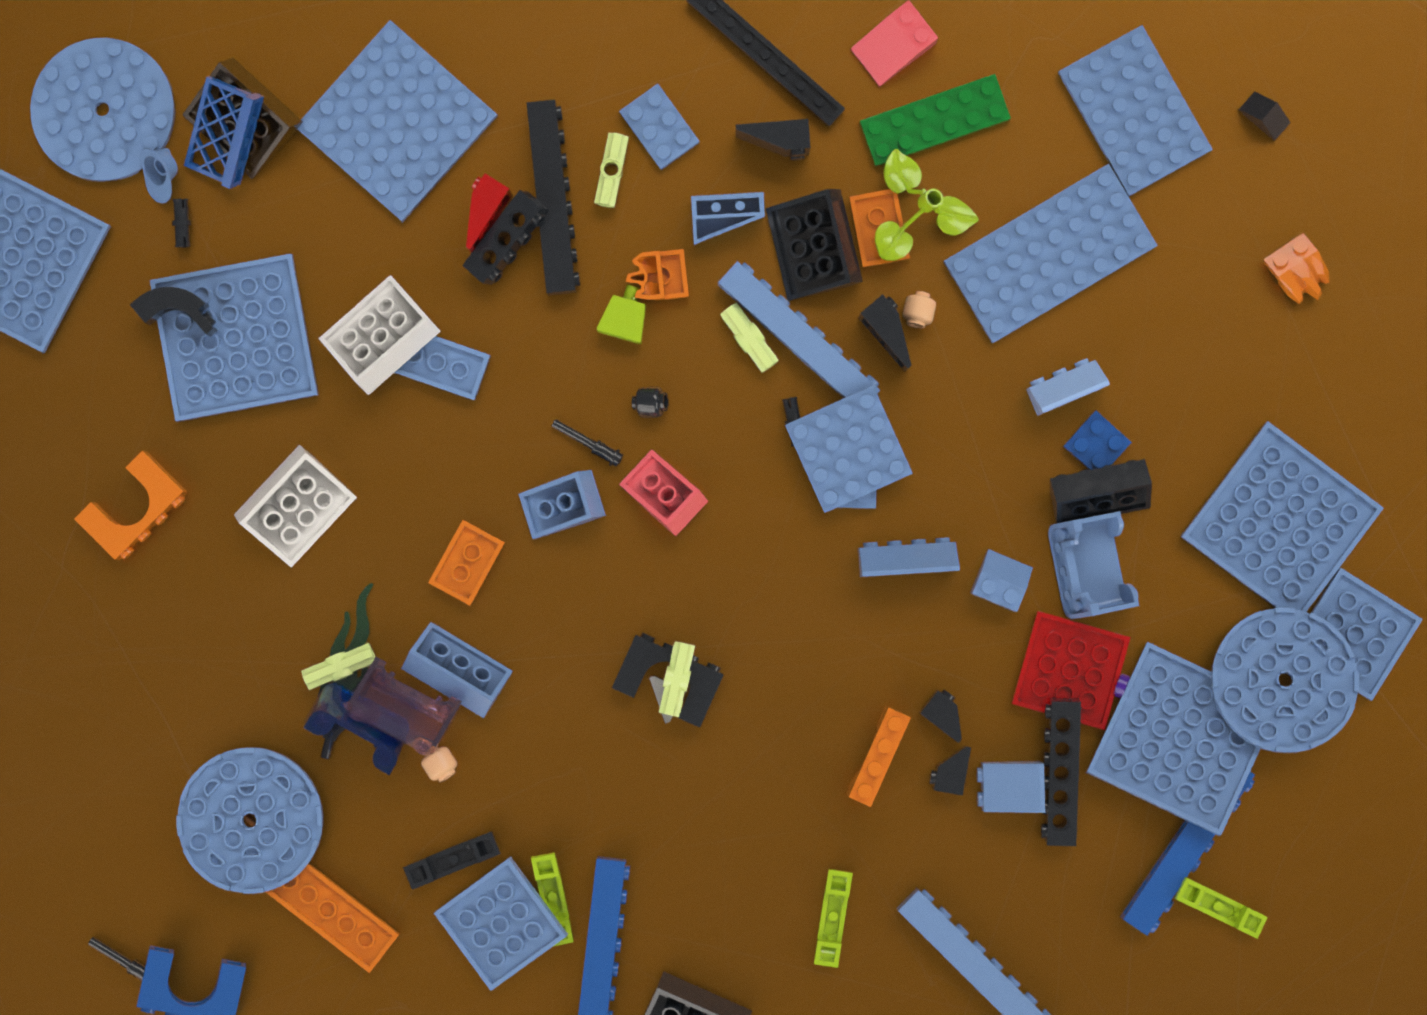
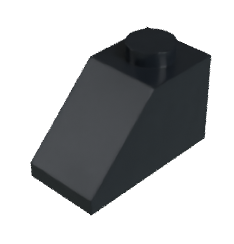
[919,689,962,743]
[929,746,971,796]

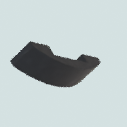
[403,831,501,890]

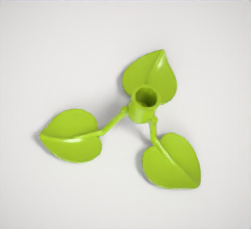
[875,149,979,261]

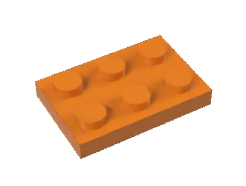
[849,189,910,268]
[428,520,505,606]

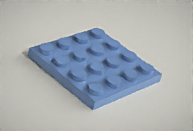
[785,386,913,513]
[1311,568,1423,701]
[434,856,568,991]

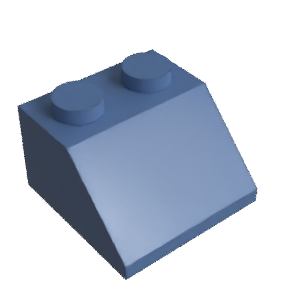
[970,549,1033,612]

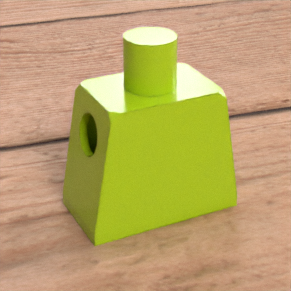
[596,285,646,345]

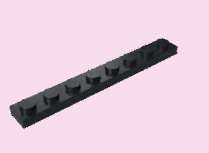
[686,0,845,127]

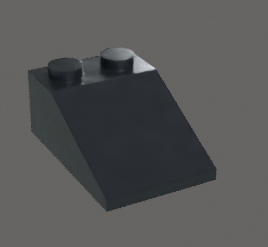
[735,119,811,160]
[858,294,911,372]

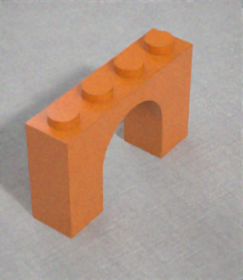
[74,451,187,560]
[846,705,911,807]

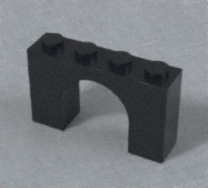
[612,632,724,728]

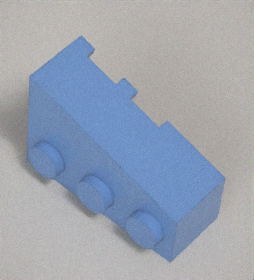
[691,192,765,245]

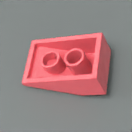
[850,0,938,87]
[619,449,708,536]

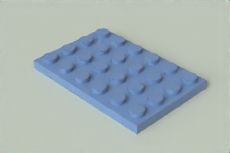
[1058,25,1213,197]

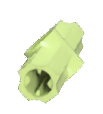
[594,133,629,208]
[720,302,779,373]
[659,641,695,717]
[301,643,377,690]

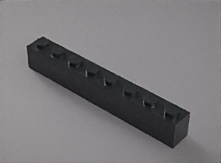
[526,99,580,296]

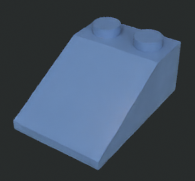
[519,470,606,539]

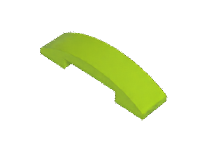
[531,852,574,946]
[814,869,853,968]
[1174,877,1268,939]

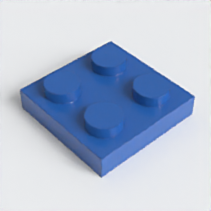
[1063,410,1132,470]

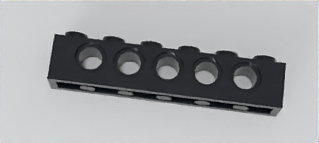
[1041,698,1081,846]

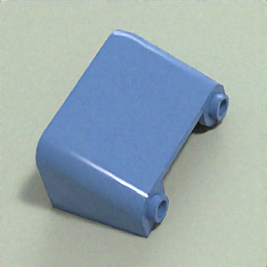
[1048,511,1139,619]

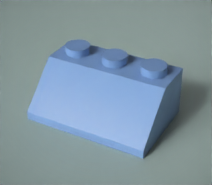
[1026,358,1110,416]

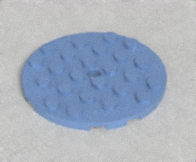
[30,38,175,182]
[1211,607,1359,753]
[176,747,323,894]

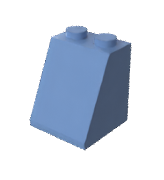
[977,761,1045,813]

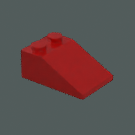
[466,173,513,253]

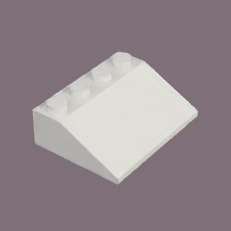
[319,275,441,395]
[234,445,357,567]

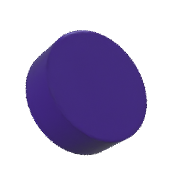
[1114,674,1131,698]

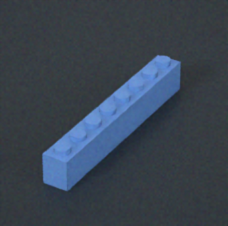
[718,261,880,398]
[897,888,1051,1015]

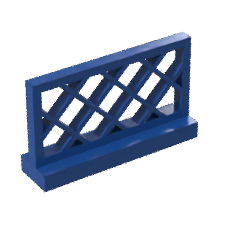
[184,76,264,189]

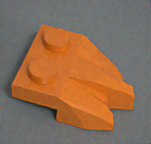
[1264,233,1330,304]
[626,249,689,300]

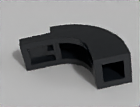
[130,287,218,337]

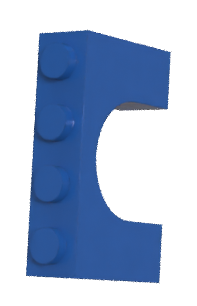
[137,945,246,1015]

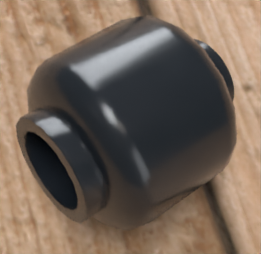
[632,386,669,418]

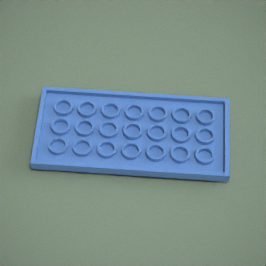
[944,164,1158,344]

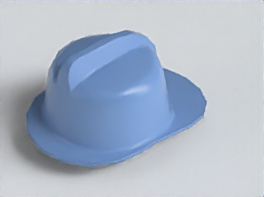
[140,148,178,203]

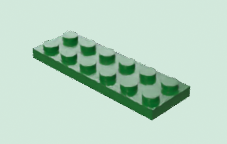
[859,74,1011,167]

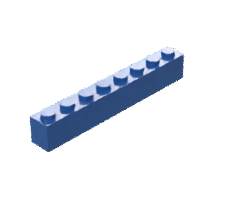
[1120,771,1255,936]
[578,856,630,1015]

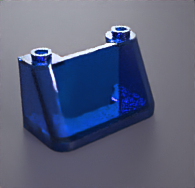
[303,683,408,775]

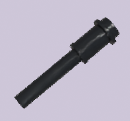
[551,419,624,467]
[88,937,145,981]

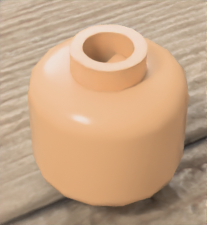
[903,291,936,328]
[421,745,457,782]

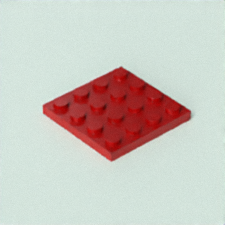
[1011,611,1131,730]

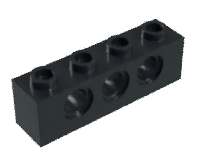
[462,190,549,285]

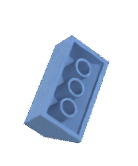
[858,538,960,577]
[401,622,513,718]

